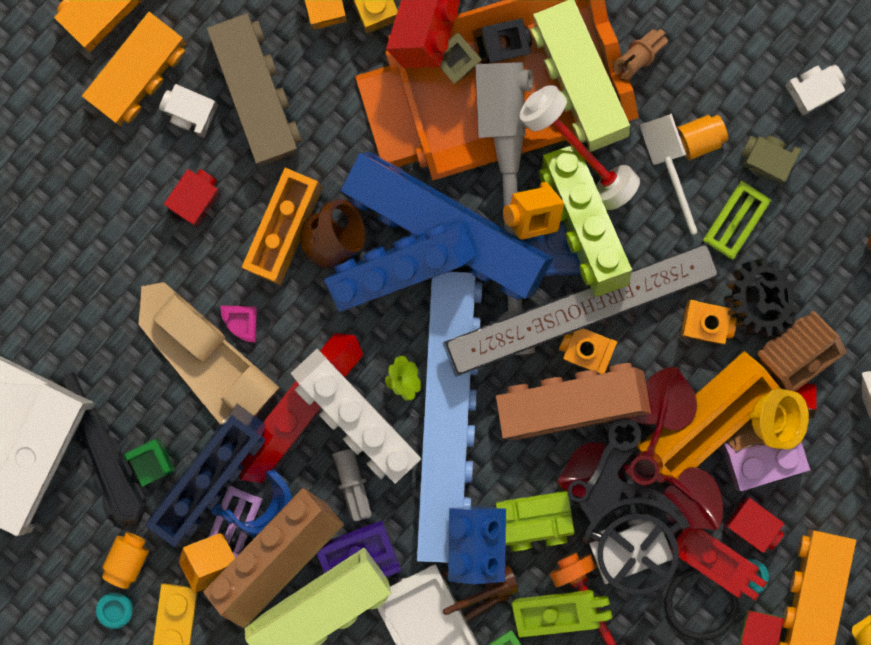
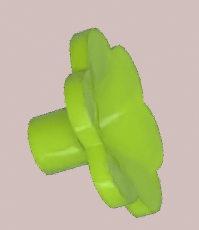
[385,355,421,401]

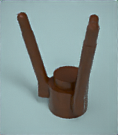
[442,566,518,622]

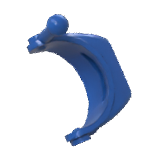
[211,469,292,539]

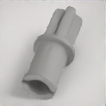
[332,449,371,521]

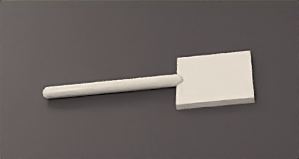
[639,114,697,235]

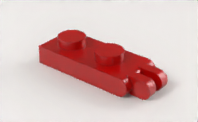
[670,528,768,601]

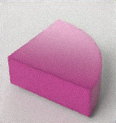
[220,306,257,343]

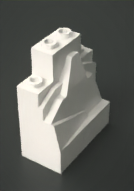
[0,356,95,536]

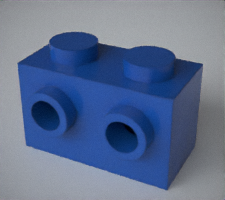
[448,506,506,584]

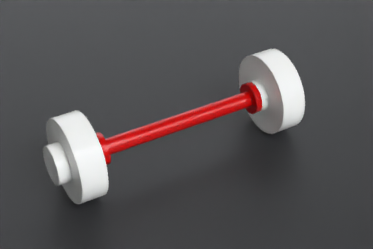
[520,85,640,210]

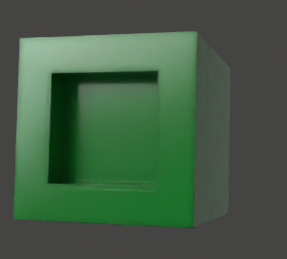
[123,439,176,487]

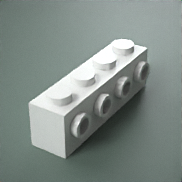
[291,349,421,484]

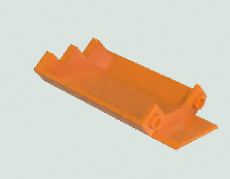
[355,0,639,181]

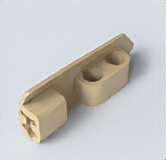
[138,282,280,424]

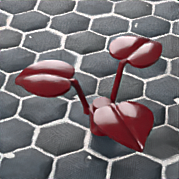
[558,366,723,530]

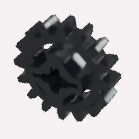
[724,258,801,338]

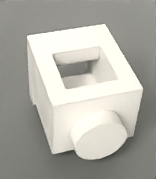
[785,65,846,116]
[159,84,218,138]

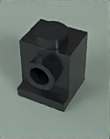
[472,18,532,64]

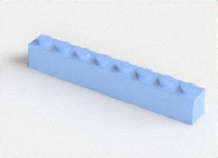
[417,272,482,563]

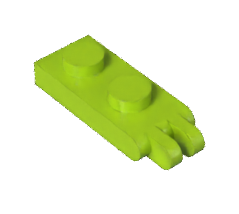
[512,590,613,637]

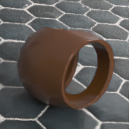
[300,199,365,269]

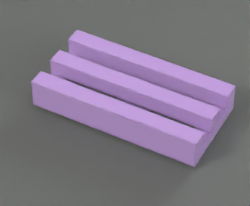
[209,486,263,558]

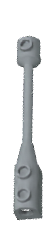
[476,62,542,355]

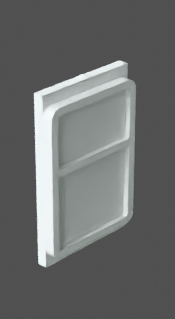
[377,564,478,645]

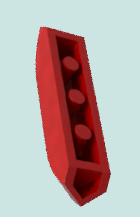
[239,333,363,483]

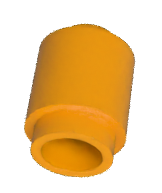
[676,115,728,161]
[102,532,150,589]

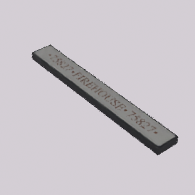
[442,243,720,377]

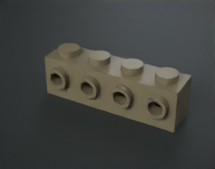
[207,13,302,167]

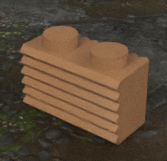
[757,311,847,391]

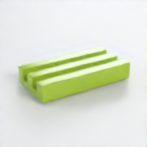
[702,180,771,261]

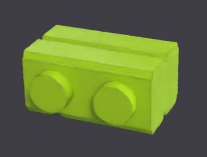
[495,491,574,552]

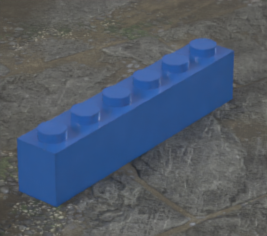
[340,152,554,300]

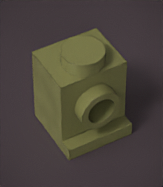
[440,33,482,84]
[741,135,801,185]

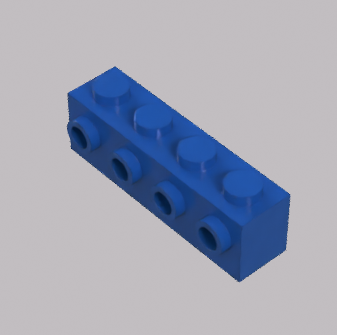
[324,221,477,312]

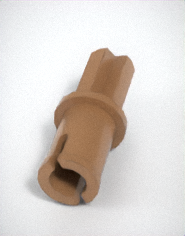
[613,29,668,80]

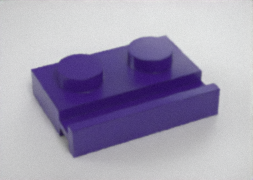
[317,521,401,577]

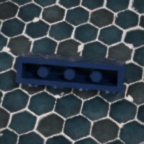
[145,403,266,547]

